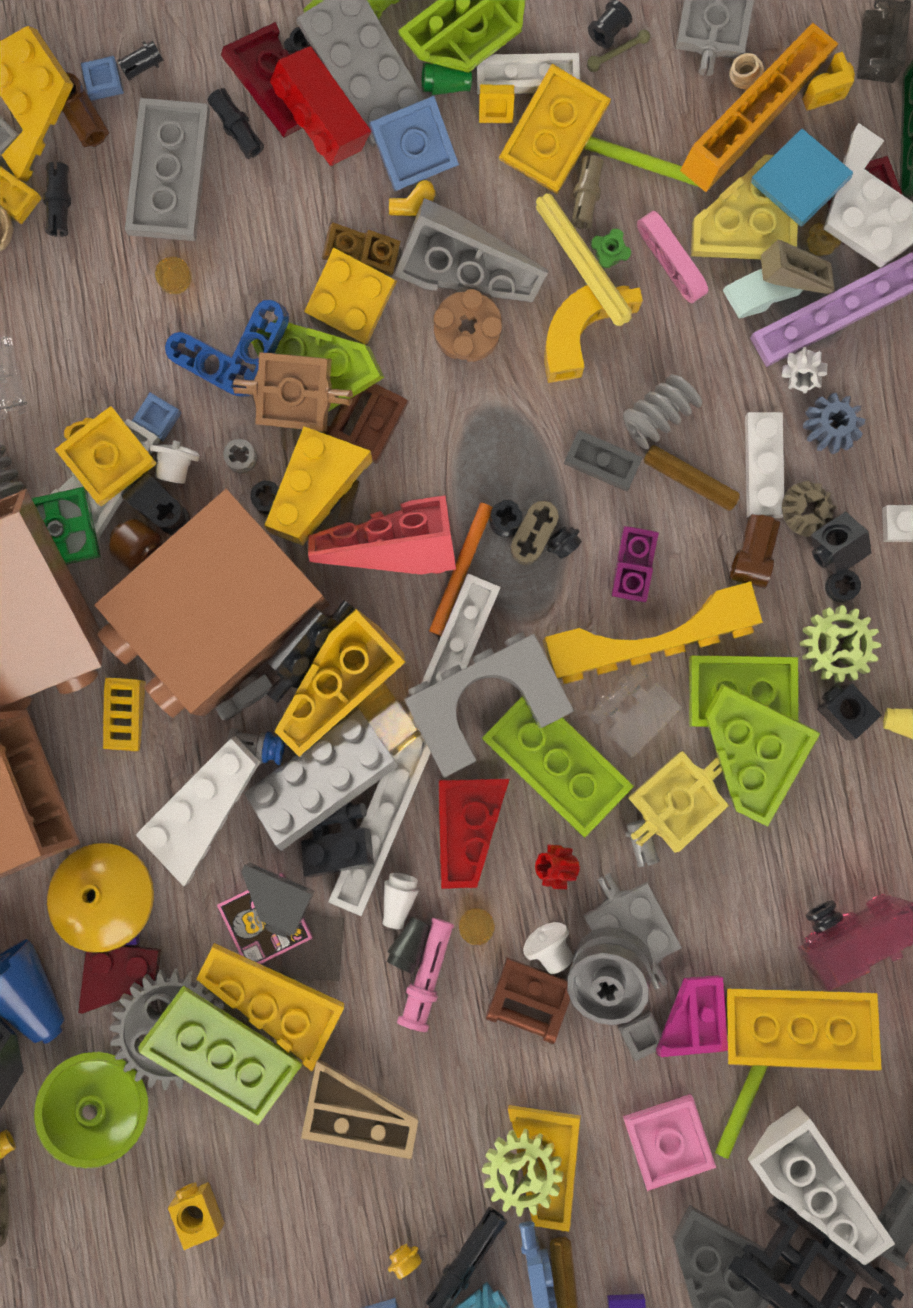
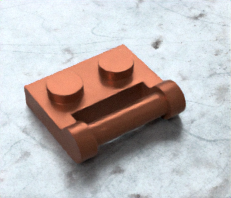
[323,384,408,464]
[485,957,570,1044]

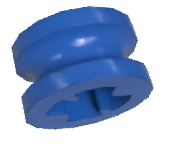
[262,731,285,765]

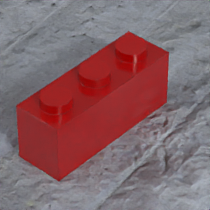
[270,46,372,166]

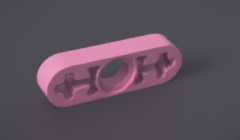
[637,211,708,303]

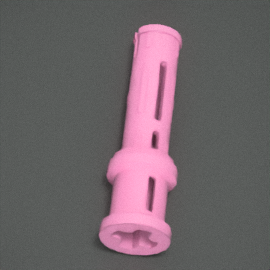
[397,918,454,1032]

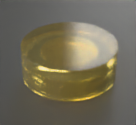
[155,256,192,294]
[459,908,495,945]

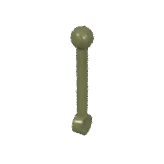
[587,29,651,72]

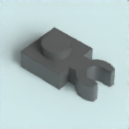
[215,673,275,721]

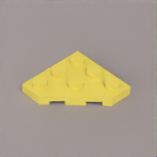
[691,154,798,260]

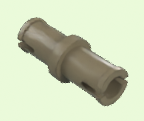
[570,155,604,229]

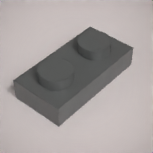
[564,430,643,492]

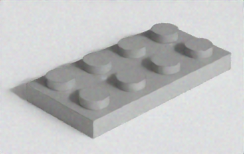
[296,0,425,147]
[125,98,210,241]
[244,710,399,851]

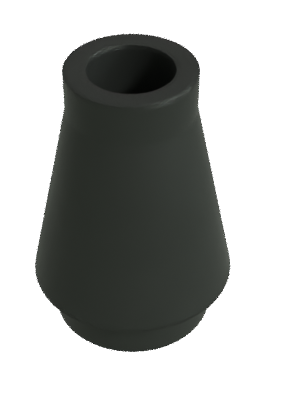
[386,917,430,974]

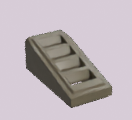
[761,239,835,294]

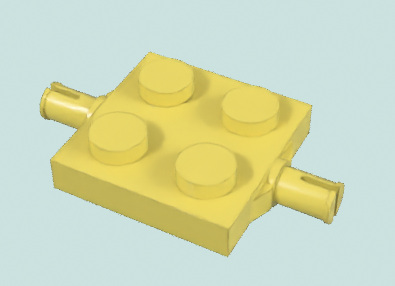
[628,751,729,853]

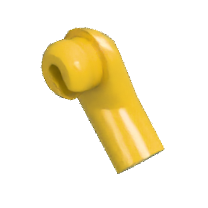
[389,180,436,216]

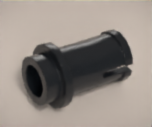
[117,41,164,81]

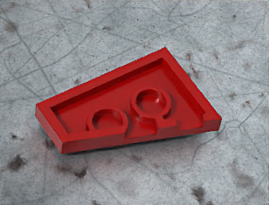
[439,779,510,889]

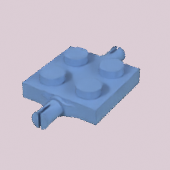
[519,1221,557,1308]

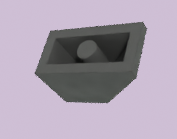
[241,862,315,937]

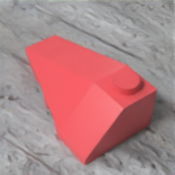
[308,495,456,575]

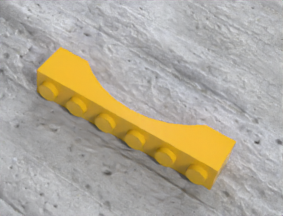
[542,582,763,685]

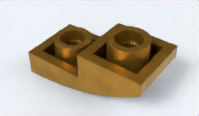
[322,222,401,275]

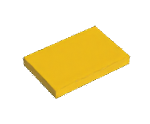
[499,64,611,194]

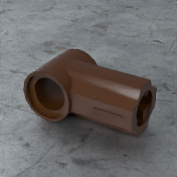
[62,72,110,148]
[730,514,781,589]

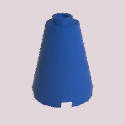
[0,939,65,1044]

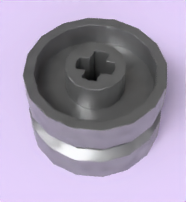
[567,927,653,1025]

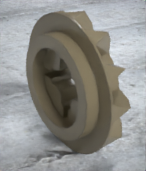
[782,480,837,537]

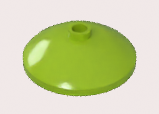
[34,1052,148,1168]

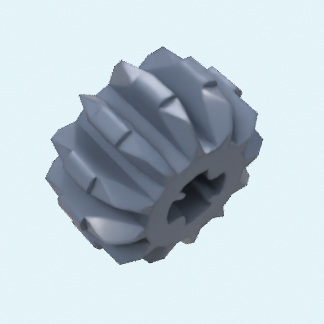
[803,393,866,454]

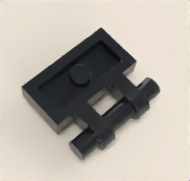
[301,802,374,878]

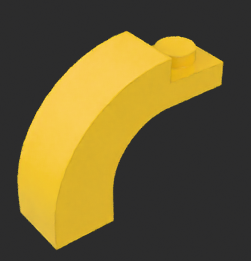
[544,285,643,383]

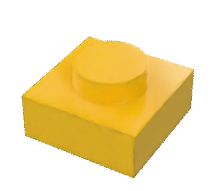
[479,84,514,123]

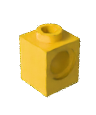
[168,1182,225,1250]

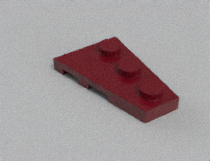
[221,22,302,138]

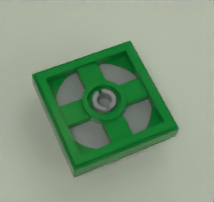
[31,487,101,565]

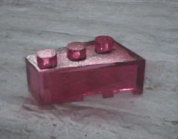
[797,894,913,991]

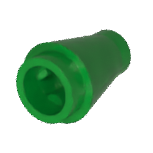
[421,62,472,96]

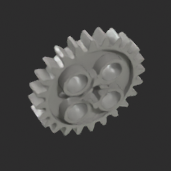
[110,968,230,1090]

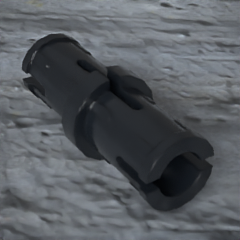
[207,88,264,159]
[43,162,71,237]

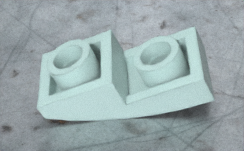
[723,269,803,319]

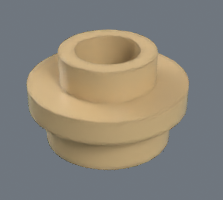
[729,53,764,89]

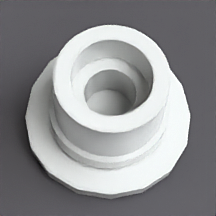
[150,440,200,483]
[523,922,574,974]

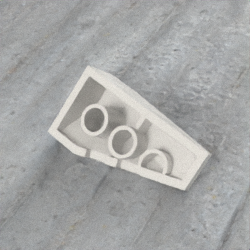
[748,1106,895,1265]

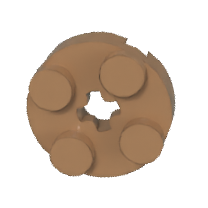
[434,289,502,362]

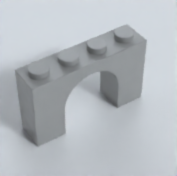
[404,632,574,778]

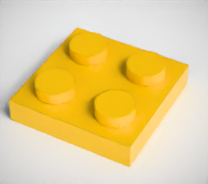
[304,248,397,344]
[55,406,157,507]

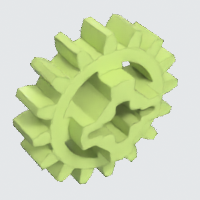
[800,605,881,683]
[482,1129,563,1217]

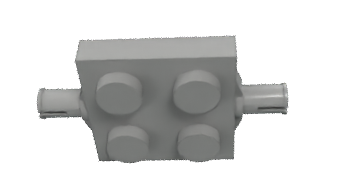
[675,0,754,76]
[584,873,682,989]

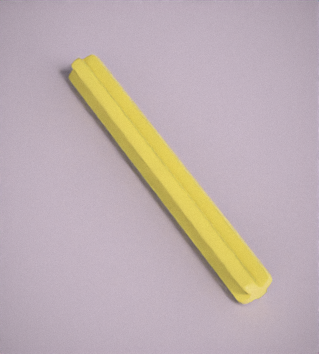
[536,193,632,326]

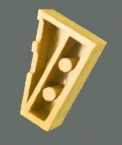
[264,426,373,546]

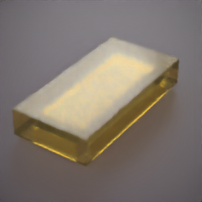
[357,682,421,756]

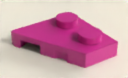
[656,975,728,1057]

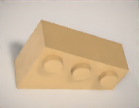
[301,1059,418,1159]

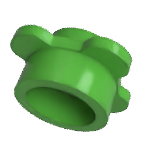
[591,229,631,268]

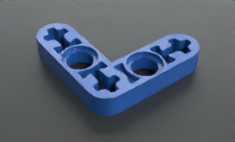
[165,300,289,397]

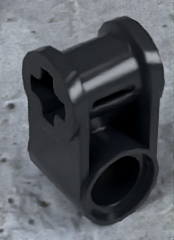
[121,472,190,535]

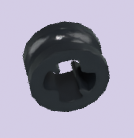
[250,480,279,514]
[825,570,861,603]
[806,900,843,933]

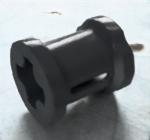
[588,0,632,49]
[490,500,522,537]

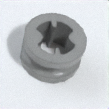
[223,439,257,473]

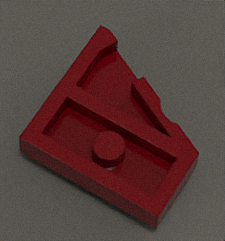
[78,945,161,1014]

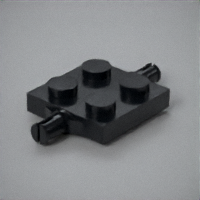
[266,600,355,703]

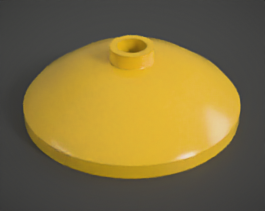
[47,843,154,952]

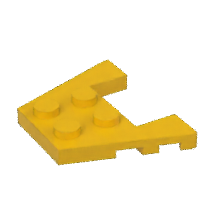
[0,26,74,182]

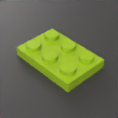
[689,655,799,727]

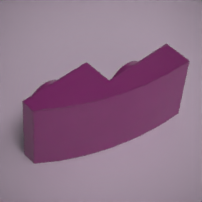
[611,525,659,603]

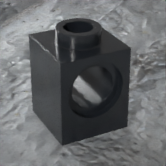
[811,512,872,576]
[817,683,882,740]

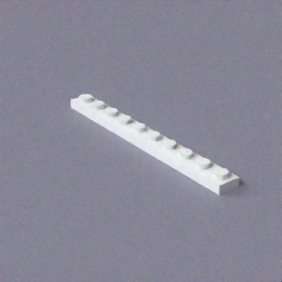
[328,574,501,916]

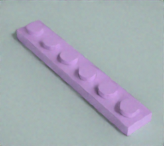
[750,252,913,367]

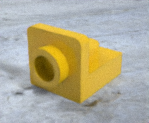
[802,51,855,111]

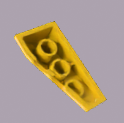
[274,609,405,757]

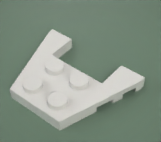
[824,123,913,268]

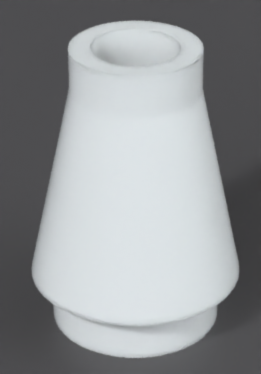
[382,873,419,929]

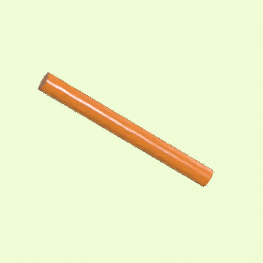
[429,503,493,636]

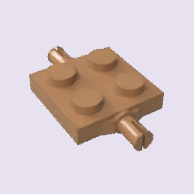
[233,352,353,432]

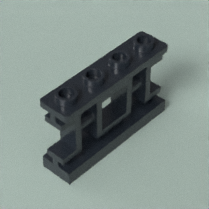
[728,1196,904,1308]

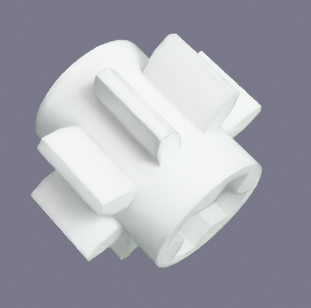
[782,347,827,393]

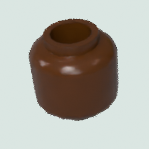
[109,519,162,571]

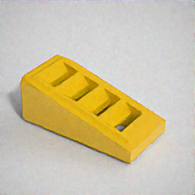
[103,678,146,751]

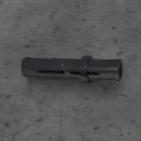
[426,1207,508,1308]

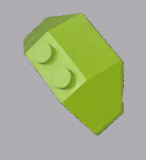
[398,0,525,73]

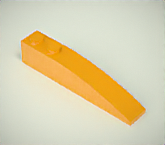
[680,23,839,192]

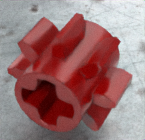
[535,844,580,890]

